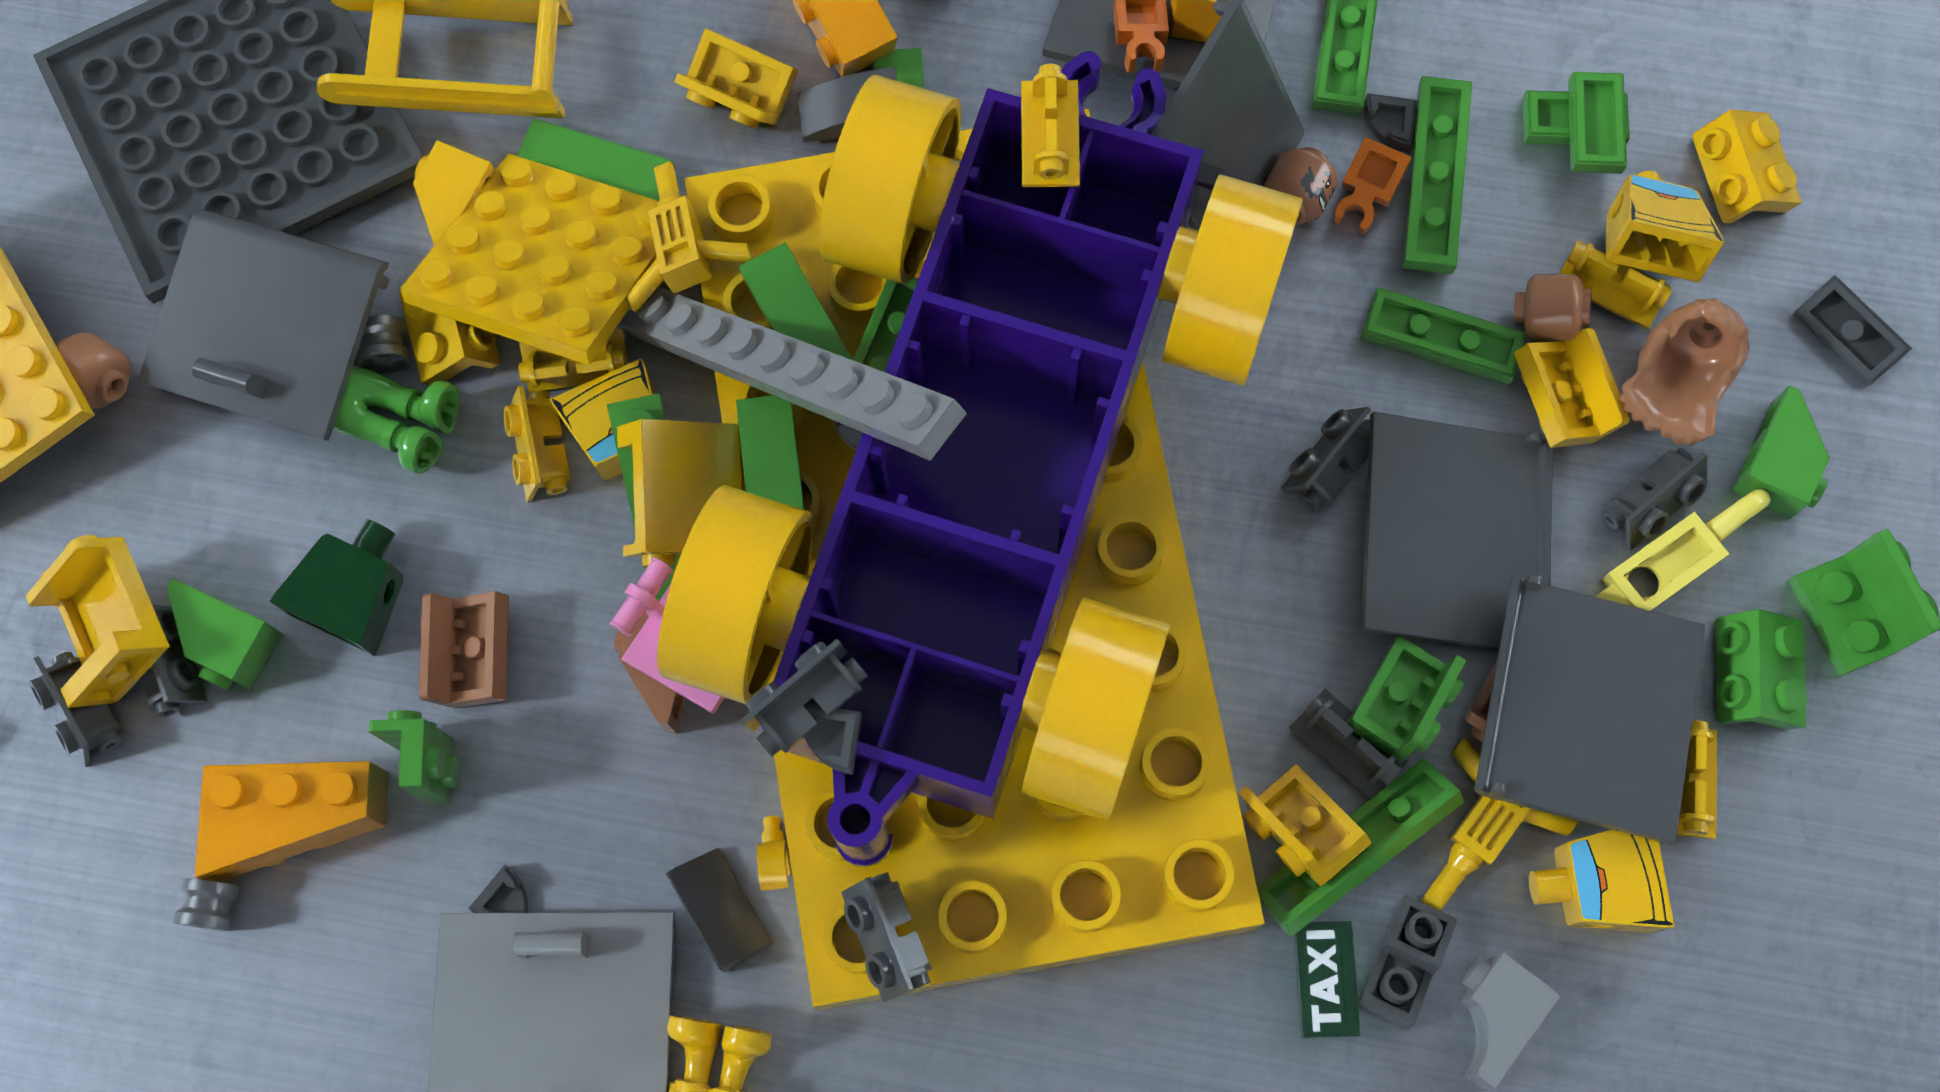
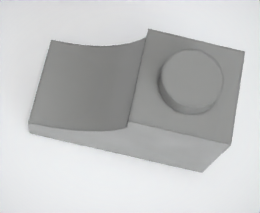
[1459,952,1561,1090]

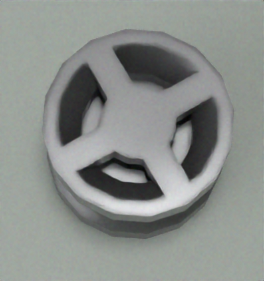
[356,315,410,373]
[173,878,240,931]

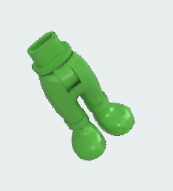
[333,365,460,474]

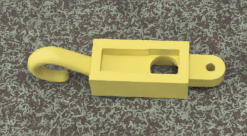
[1595,489,1771,611]

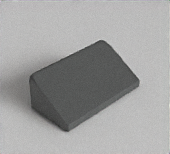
[1794,275,1912,385]
[666,848,773,973]

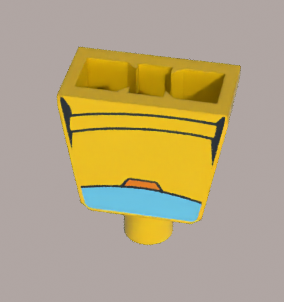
[1606,170,1724,283]
[550,358,656,480]
[1529,829,1675,933]

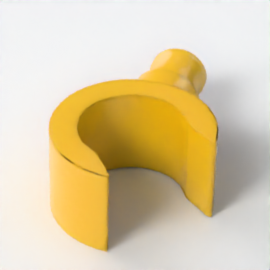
[757,815,791,891]

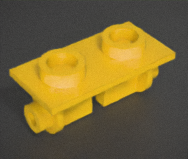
[1021,63,1080,187]
[1559,240,1672,330]
[518,328,629,392]
[504,386,571,502]
[1677,720,1717,839]

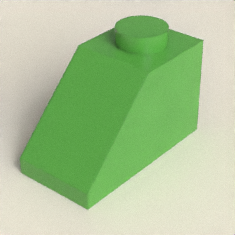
[1731,385,1830,519]
[166,578,283,691]

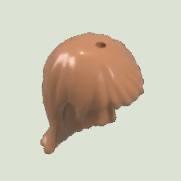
[1619,298,1750,446]

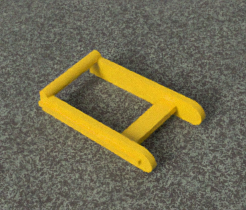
[316,0,573,119]

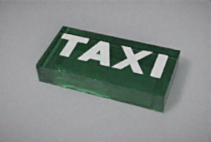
[1294,921,1361,1038]

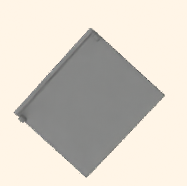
[427,912,675,1092]

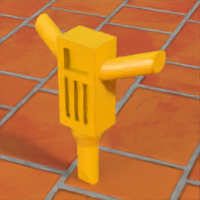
[627,161,755,313]
[1420,736,1579,911]

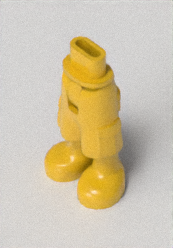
[667,1015,773,1092]

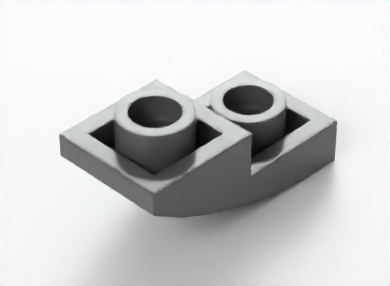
[797,67,897,142]
[1356,895,1458,1030]

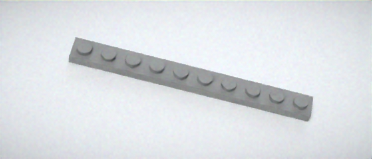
[615,287,967,461]

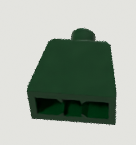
[270,519,403,656]

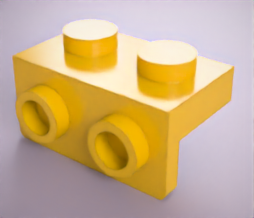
[674,28,799,129]
[1692,109,1802,223]
[399,290,501,385]
[1513,328,1630,448]
[1238,764,1372,887]

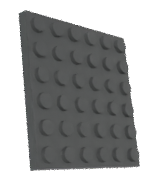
[33,0,423,304]

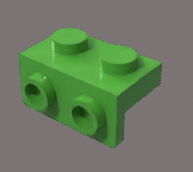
[1715,609,1807,730]
[1346,636,1466,762]
[369,710,460,804]

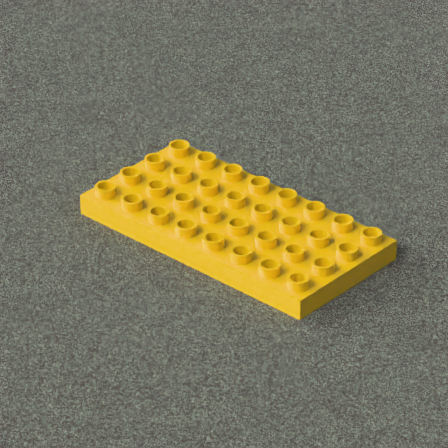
[684,109,1265,1011]

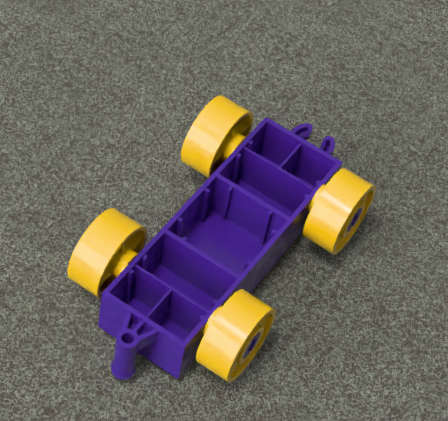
[657,51,1303,867]

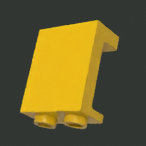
[617,419,742,567]
[26,535,170,708]

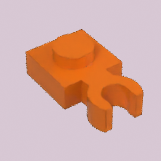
[1113,0,1169,73]
[1334,137,1412,235]

